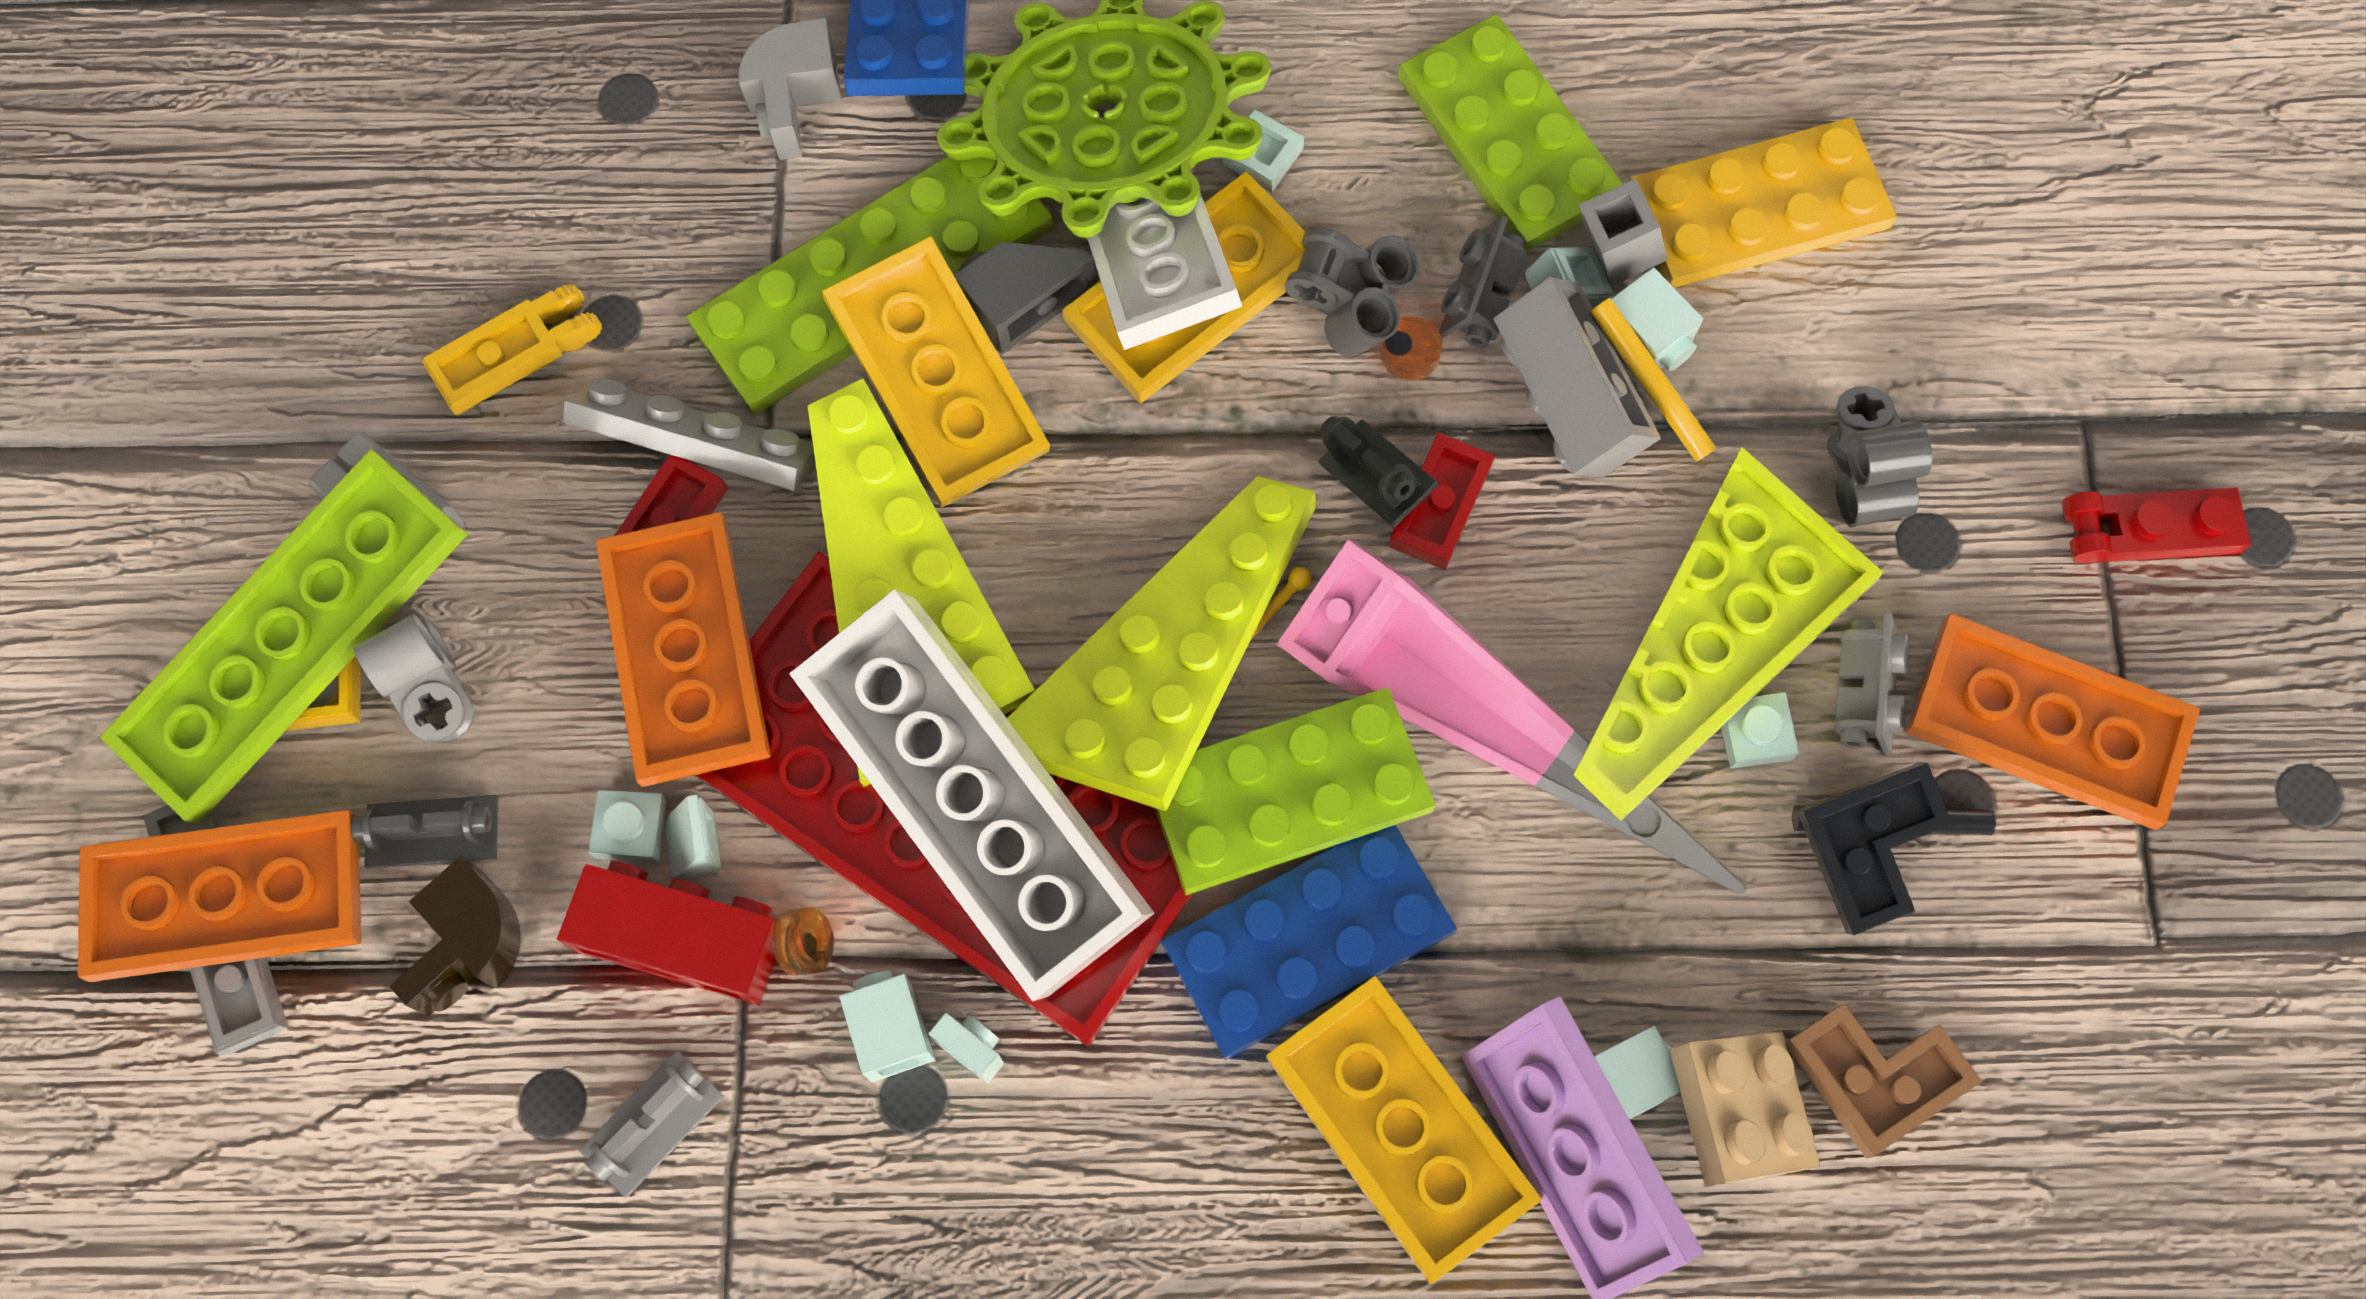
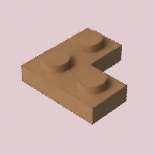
[1786,1003,1983,1159]

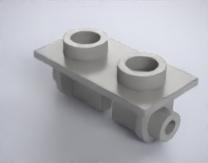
[1834,612,1909,755]
[578,1050,725,1198]

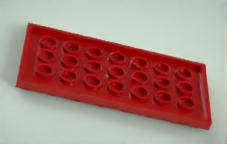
[693,551,1195,1047]

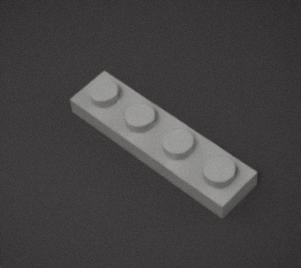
[563,379,816,491]

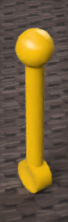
[1251,566,1313,639]

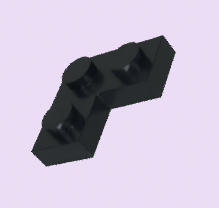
[1797,762,1953,936]

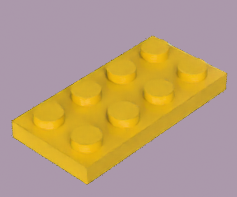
[1630,117,1897,288]
[1062,171,1305,404]
[822,236,1050,508]
[1266,976,1543,1285]

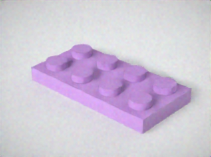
[1461,996,1704,1299]

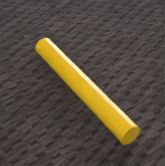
[1589,297,1716,462]

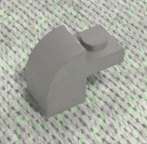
[738,18,842,160]

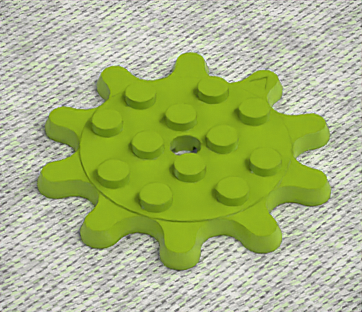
[937,0,1271,238]

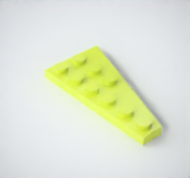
[807,378,1035,788]
[1573,447,1883,821]
[1007,476,1317,811]

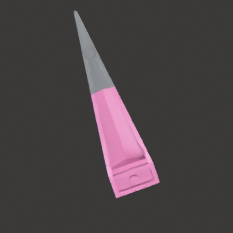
[1276,539,1746,893]

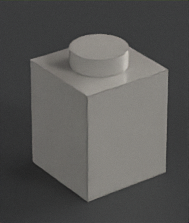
[1579,178,1667,286]

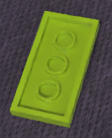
[1397,13,1623,252]
[1154,687,1436,896]

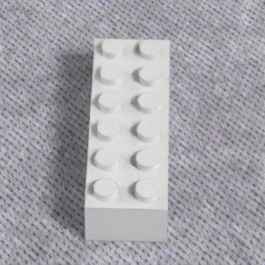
[789,589,1154,1001]

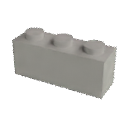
[1493,276,1661,478]

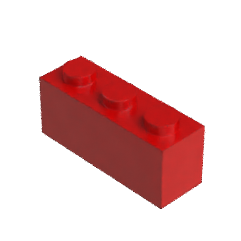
[556,860,786,1006]

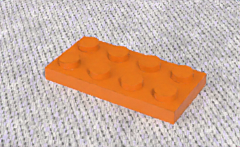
[596,512,771,787]
[1905,613,2200,830]
[78,810,361,982]

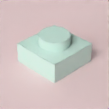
[1222,109,1304,193]
[1721,692,1800,769]
[588,790,668,863]
[929,1012,1004,1085]

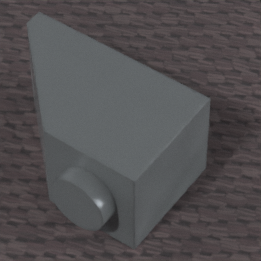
[954,242,1096,354]

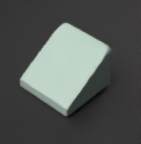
[1525,247,1614,308]
[665,795,721,880]

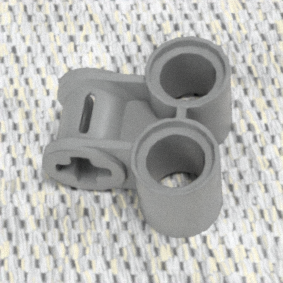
[353,614,474,742]

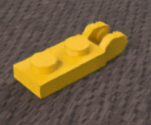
[422,283,603,416]

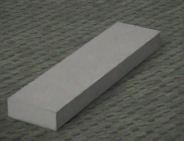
[142,805,289,1056]

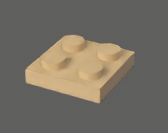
[1669,1031,1820,1188]

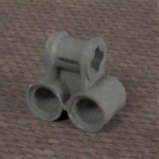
[1284,227,1420,357]
[1826,386,1932,527]

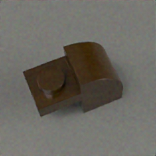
[389,856,521,1017]

